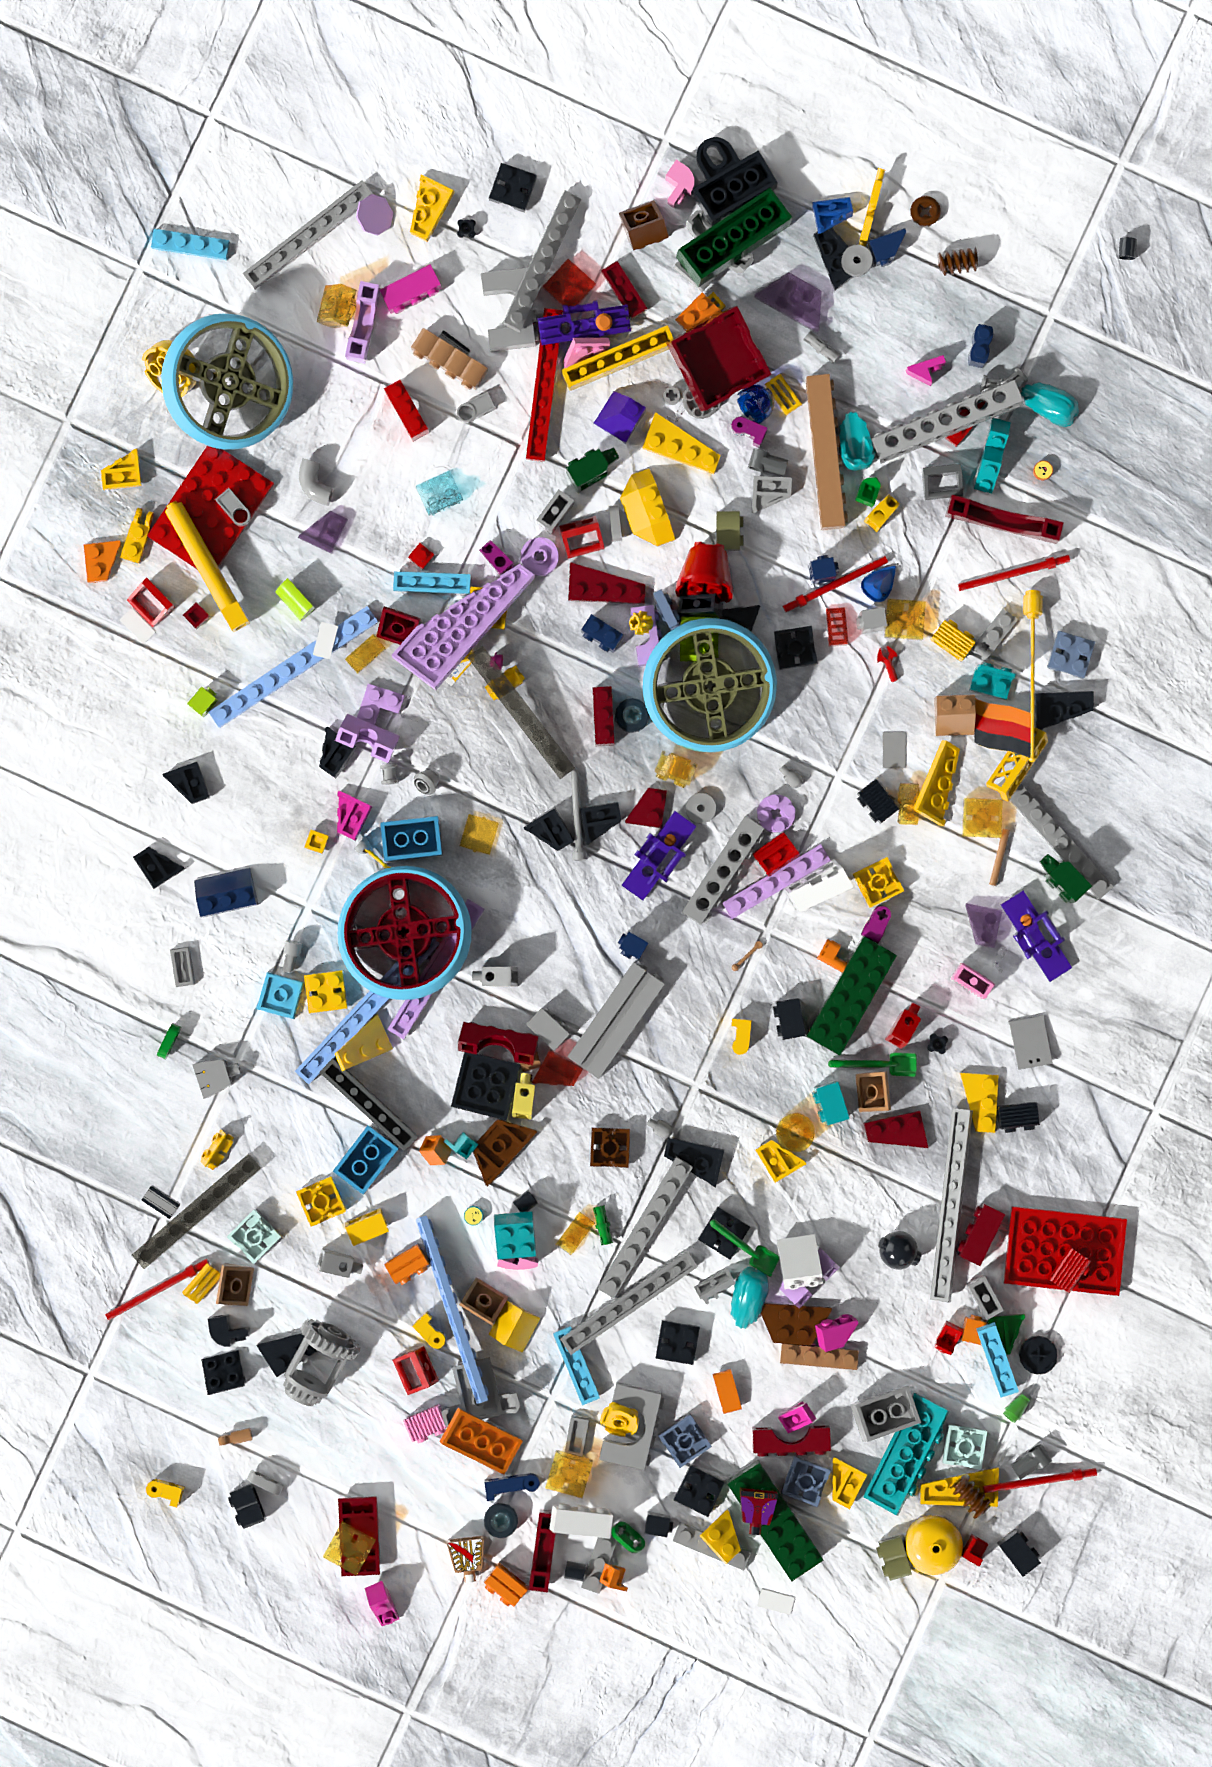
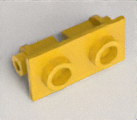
[485,665,525,701]
[200,1129,234,1170]

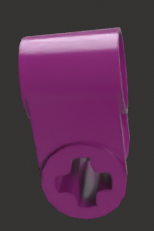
[861,906,891,944]

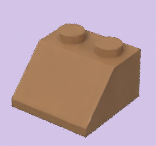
[934,695,976,736]

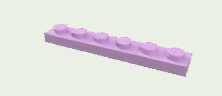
[722,844,831,919]

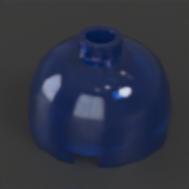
[737,384,774,424]

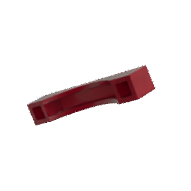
[945,495,1064,544]

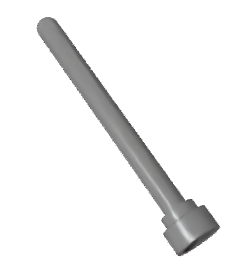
[571,769,588,861]

